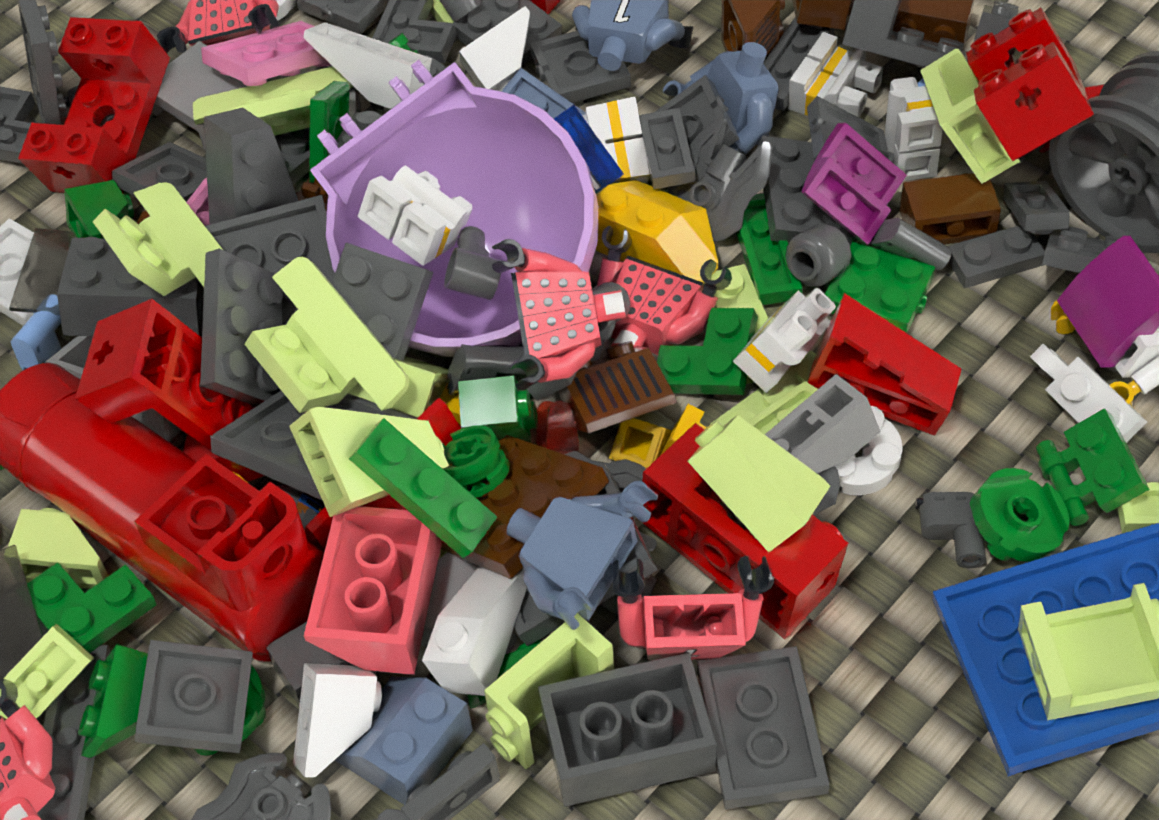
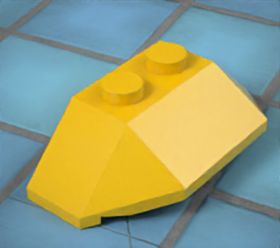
[595,180,719,284]

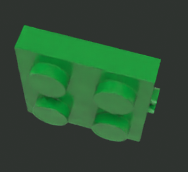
[825,241,935,333]

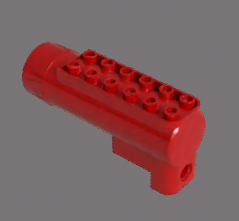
[0,363,324,662]

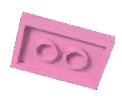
[201,21,331,86]

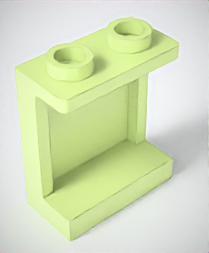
[920,49,1020,184]
[1018,583,1159,720]
[484,613,614,769]

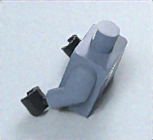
[572,0,694,71]

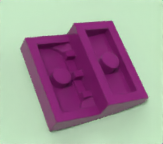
[801,122,907,245]
[1057,236,1159,368]

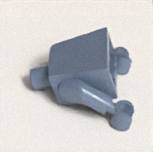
[663,42,779,154]
[507,481,658,630]

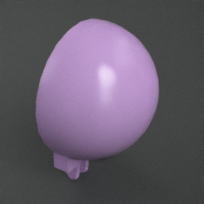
[310,60,599,357]

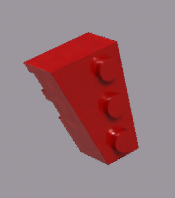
[807,293,962,436]

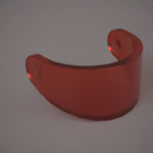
[536,400,579,454]

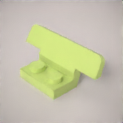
[193,66,354,136]
[93,182,223,296]
[244,257,409,413]

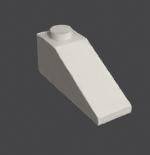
[304,23,432,112]
[422,566,527,696]

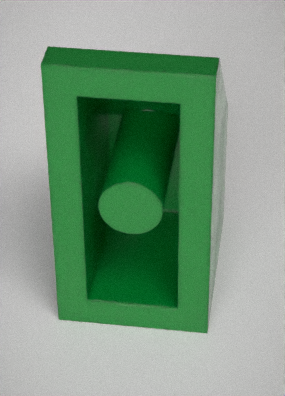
[64,180,134,239]

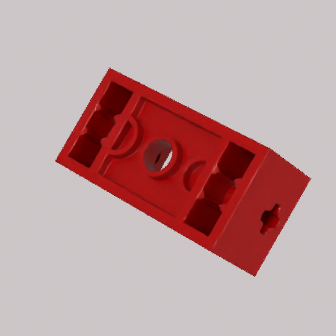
[966,7,1094,161]
[18,17,170,193]
[75,298,265,482]
[642,423,849,640]

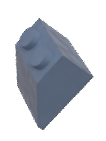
[335,677,473,805]

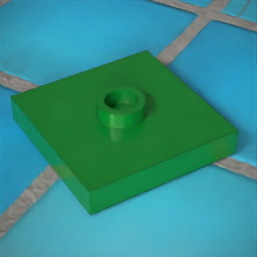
[309,81,349,183]

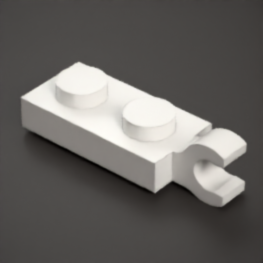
[1030,344,1147,443]

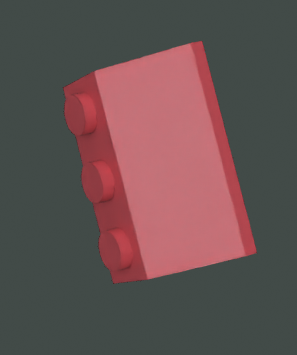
[304,506,442,675]

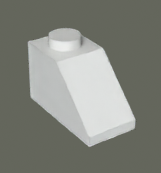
[459,6,530,92]
[293,663,382,777]

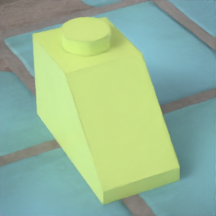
[4,508,109,589]

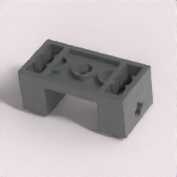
[842,0,1019,67]

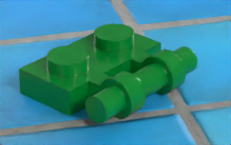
[1036,408,1150,526]

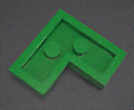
[657,308,758,395]
[17,562,157,654]

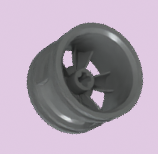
[1049,51,1159,253]

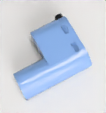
[11,294,61,370]

